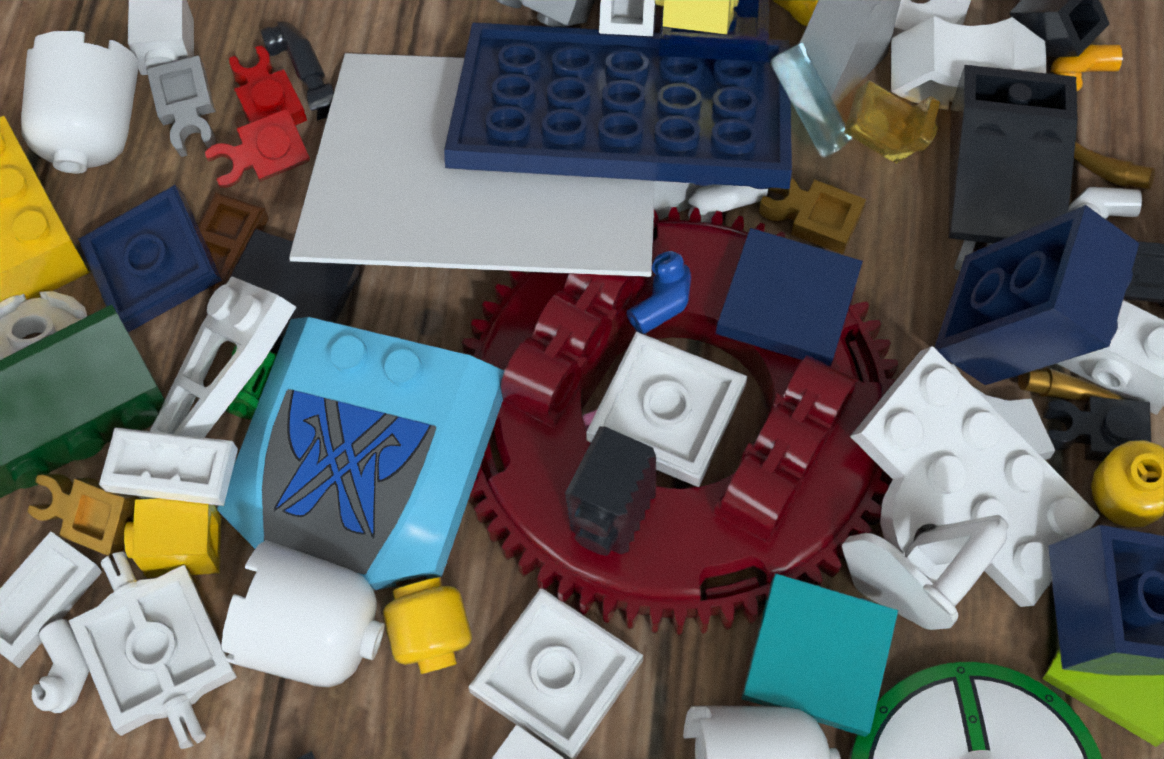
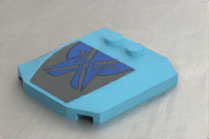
[217,317,505,590]

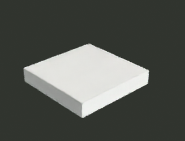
[586,332,747,487]
[468,588,643,759]

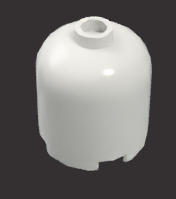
[21,31,139,174]
[221,540,385,688]
[683,706,841,759]

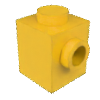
[124,498,221,578]

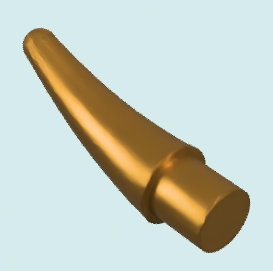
[1074,142,1155,190]
[1018,368,1122,401]

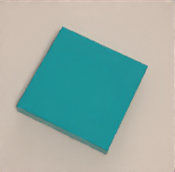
[741,574,899,737]

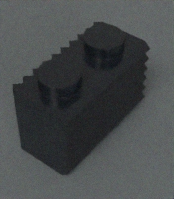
[565,426,656,556]

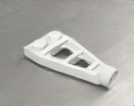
[138,276,296,499]

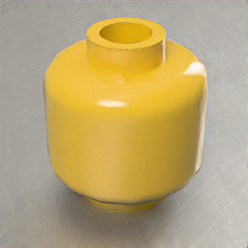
[1091,440,1164,528]
[382,577,472,674]

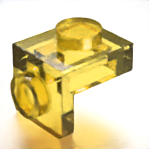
[844,80,940,164]

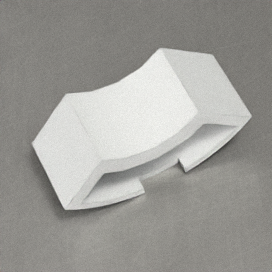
[891,16,1047,110]

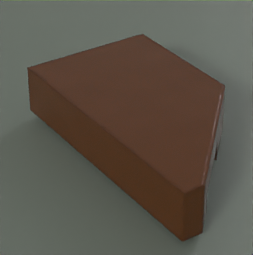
[198,192,269,292]

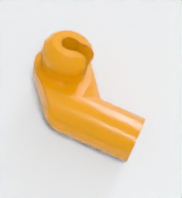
[1050,45,1122,91]

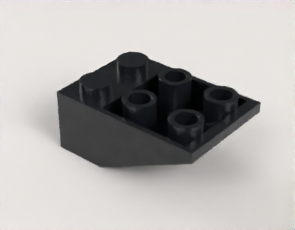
[948,65,1078,243]

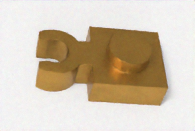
[759,177,866,254]
[28,474,138,556]

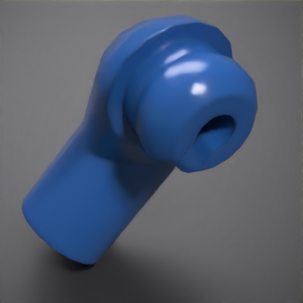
[627,251,692,334]

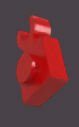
[229,45,307,126]
[205,108,310,188]

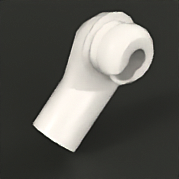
[688,184,768,223]
[1068,187,1142,219]

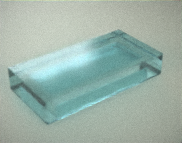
[771,42,853,158]

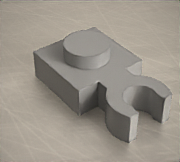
[146,55,216,157]

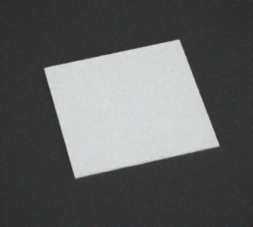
[289,53,655,277]

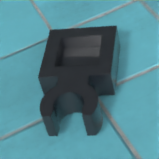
[1043,396,1151,461]

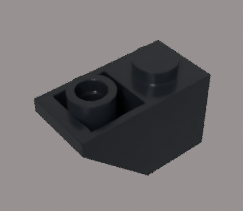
[1009,0,1110,57]

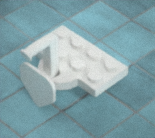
[842,346,1099,630]

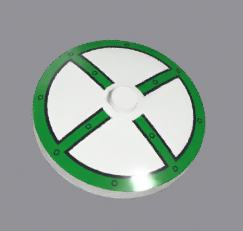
[849,662,1103,759]

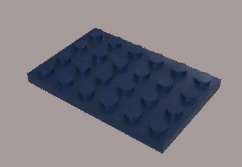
[444,22,792,189]

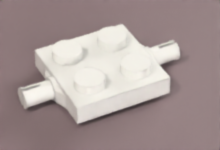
[69,552,237,749]

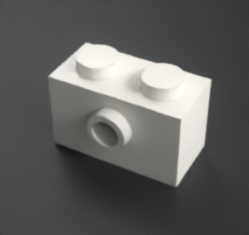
[1056,300,1164,415]

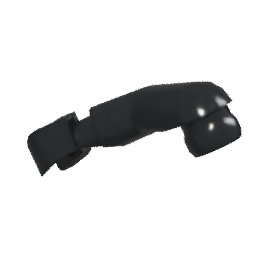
[260,21,334,121]

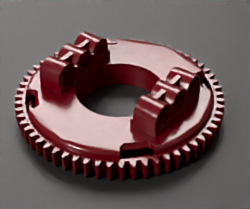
[462,207,898,635]

